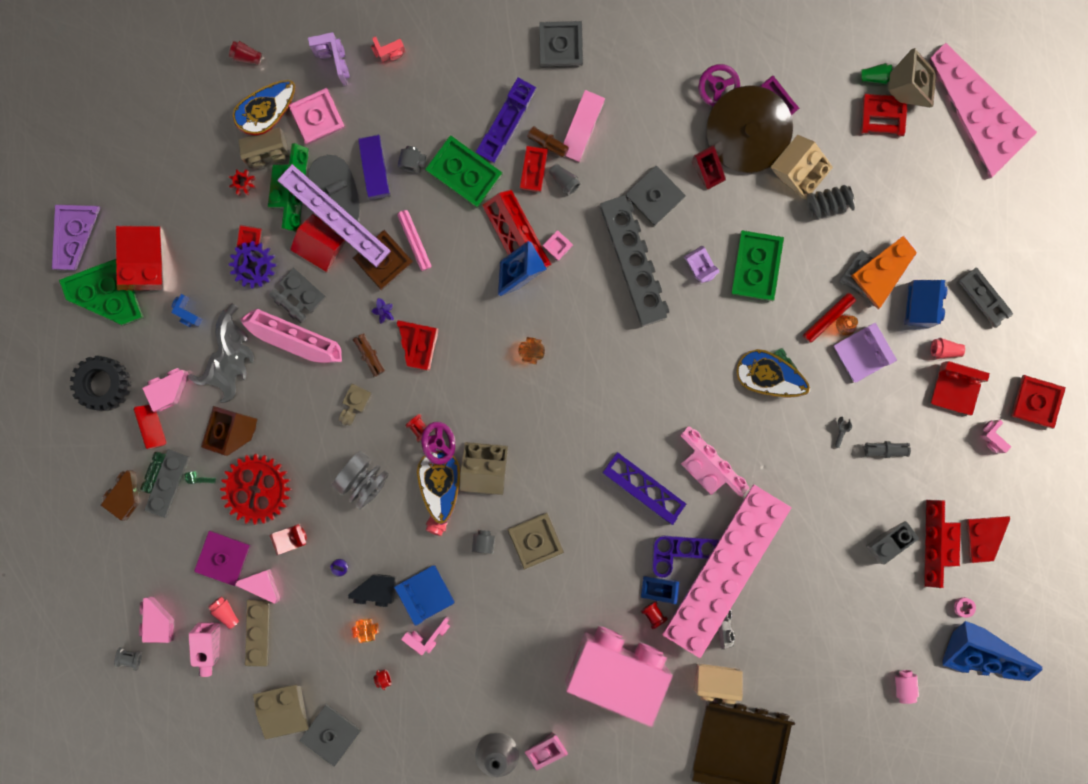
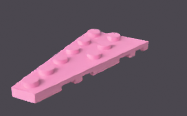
[929,43,1037,178]

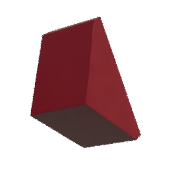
[691,146,726,190]

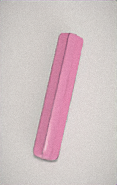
[397,210,431,271]

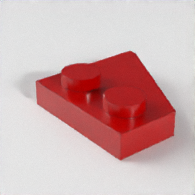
[397,320,439,371]
[966,516,1010,563]

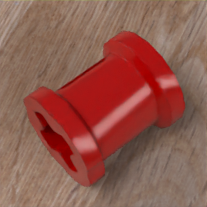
[405,414,433,443]
[640,601,668,630]

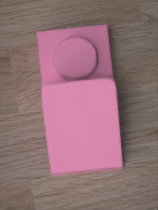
[525,732,568,770]

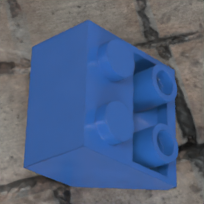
[904,280,948,328]

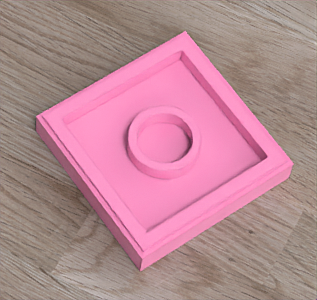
[289,88,345,145]

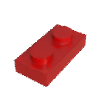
[520,146,548,193]

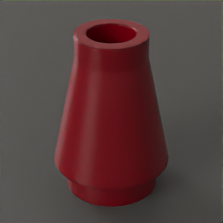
[228,41,262,65]

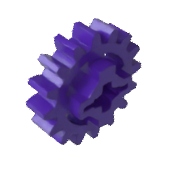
[229,241,277,288]

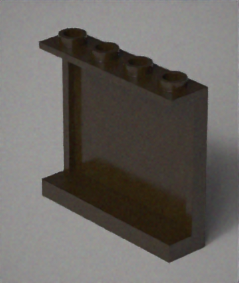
[690,698,795,784]

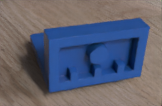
[394,565,455,626]

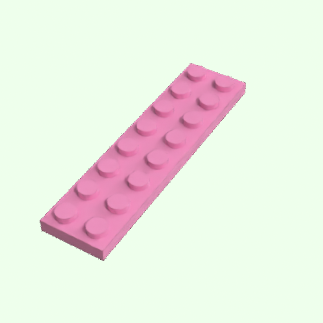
[662,484,792,658]

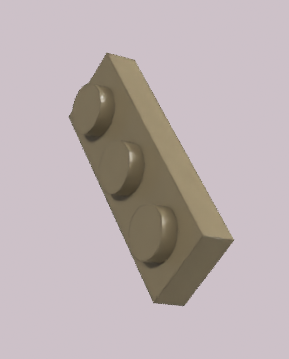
[245,599,270,666]

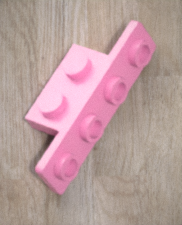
[681,426,749,497]

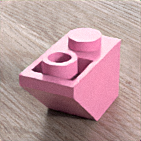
[142,368,188,413]
[139,597,174,643]

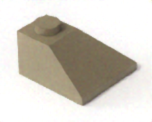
[888,48,936,108]

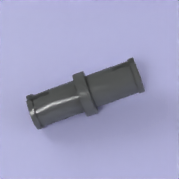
[864,441,911,458]

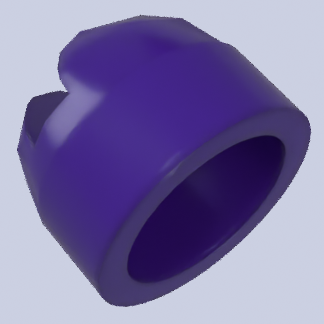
[330,559,348,577]

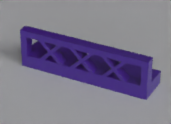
[602,452,687,525]

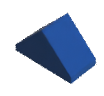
[641,576,679,604]

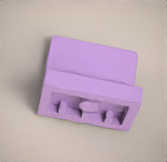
[308,32,350,86]
[834,322,897,383]

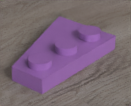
[52,205,100,271]

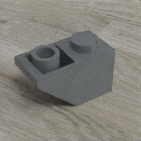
[866,521,919,565]

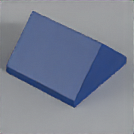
[498,241,547,296]

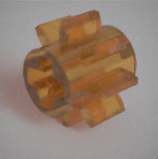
[518,337,545,364]
[352,618,379,643]

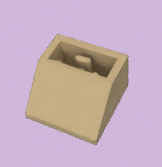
[771,134,833,200]
[693,663,743,704]

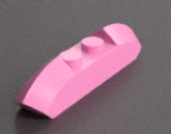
[240,309,342,363]

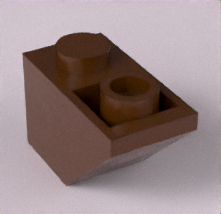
[101,470,140,521]

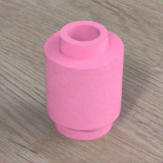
[895,670,919,704]

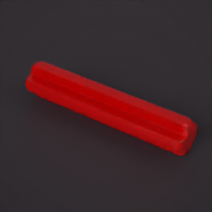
[803,293,856,343]

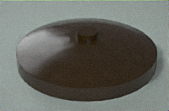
[706,86,793,173]

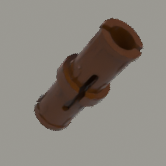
[353,333,386,378]

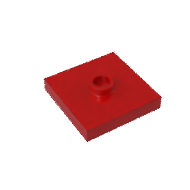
[1010,375,1066,429]

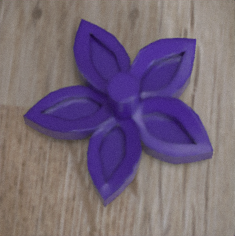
[372,298,394,324]

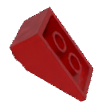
[116,226,162,290]

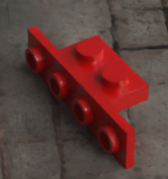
[924,500,961,588]

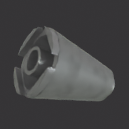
[475,733,519,777]

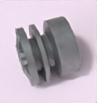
[331,451,389,509]

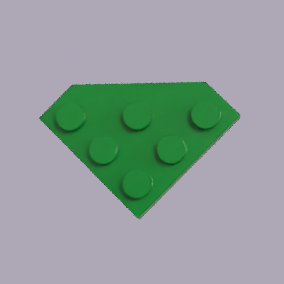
[59,259,144,326]

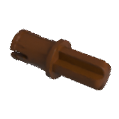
[527,126,569,157]

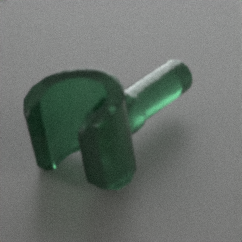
[184,471,216,484]

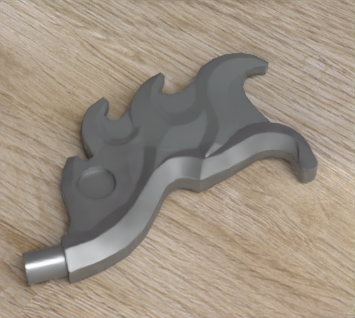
[188,303,254,402]

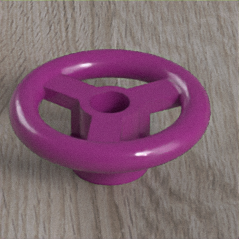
[698,64,740,107]
[421,422,456,465]

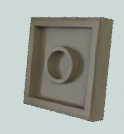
[507,513,564,570]

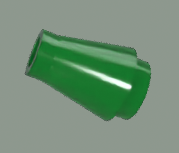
[861,63,893,84]

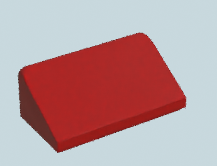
[134,404,167,449]

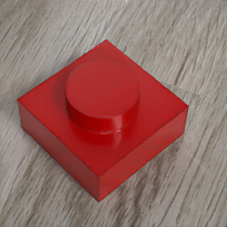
[237,225,262,248]

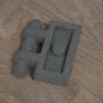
[269,268,326,323]

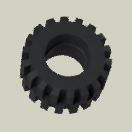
[70,356,131,411]

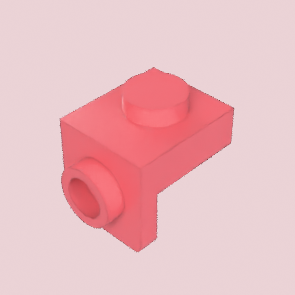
[371,36,406,62]

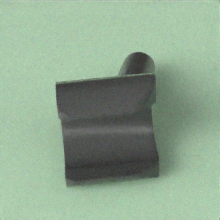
[835,416,852,448]

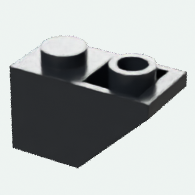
[348,574,397,607]

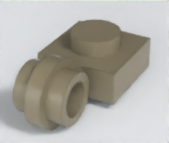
[339,384,372,426]

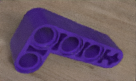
[651,535,720,578]

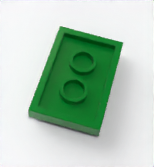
[425,135,503,208]
[731,230,784,301]

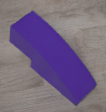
[359,135,391,200]

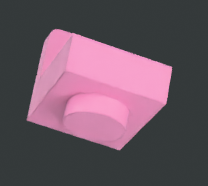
[980,420,1011,454]

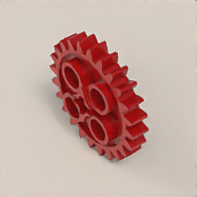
[220,454,292,525]

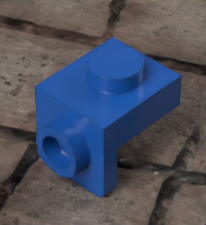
[171,294,203,327]

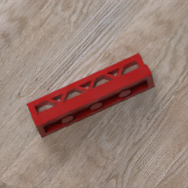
[482,190,551,268]

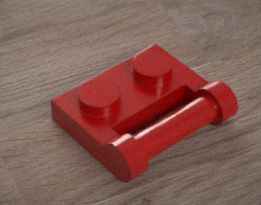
[860,94,907,136]

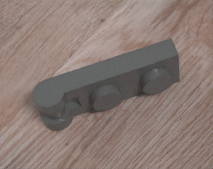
[958,267,1013,328]

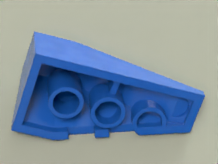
[942,621,1043,681]

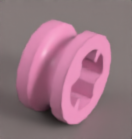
[954,597,976,618]

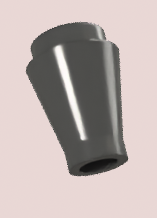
[549,164,581,195]

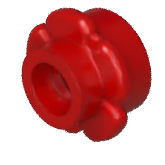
[373,669,392,690]

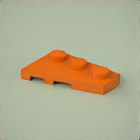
[852,236,917,310]

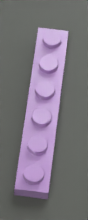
[278,164,391,268]

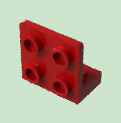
[930,361,990,416]

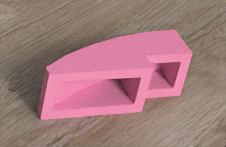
[563,90,605,162]

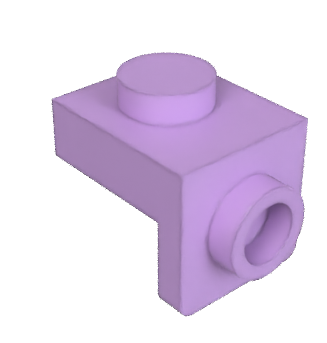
[684,246,720,283]

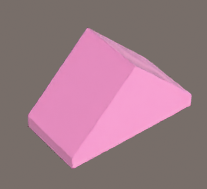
[235,569,280,604]

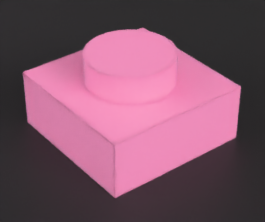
[543,230,573,261]

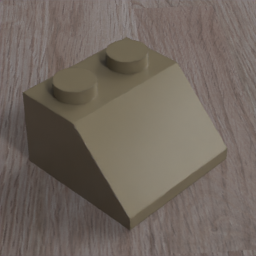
[253,685,309,740]

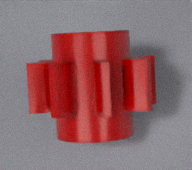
[229,169,256,196]

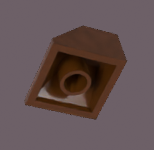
[201,406,258,456]

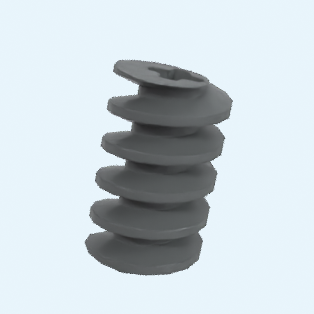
[806,185,855,219]

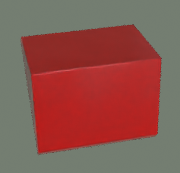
[290,214,346,272]

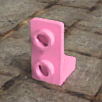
[401,617,450,656]

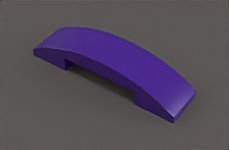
[476,77,537,163]

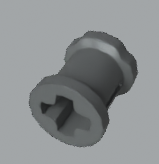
[114,647,142,671]

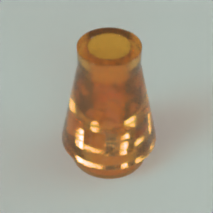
[836,314,858,335]

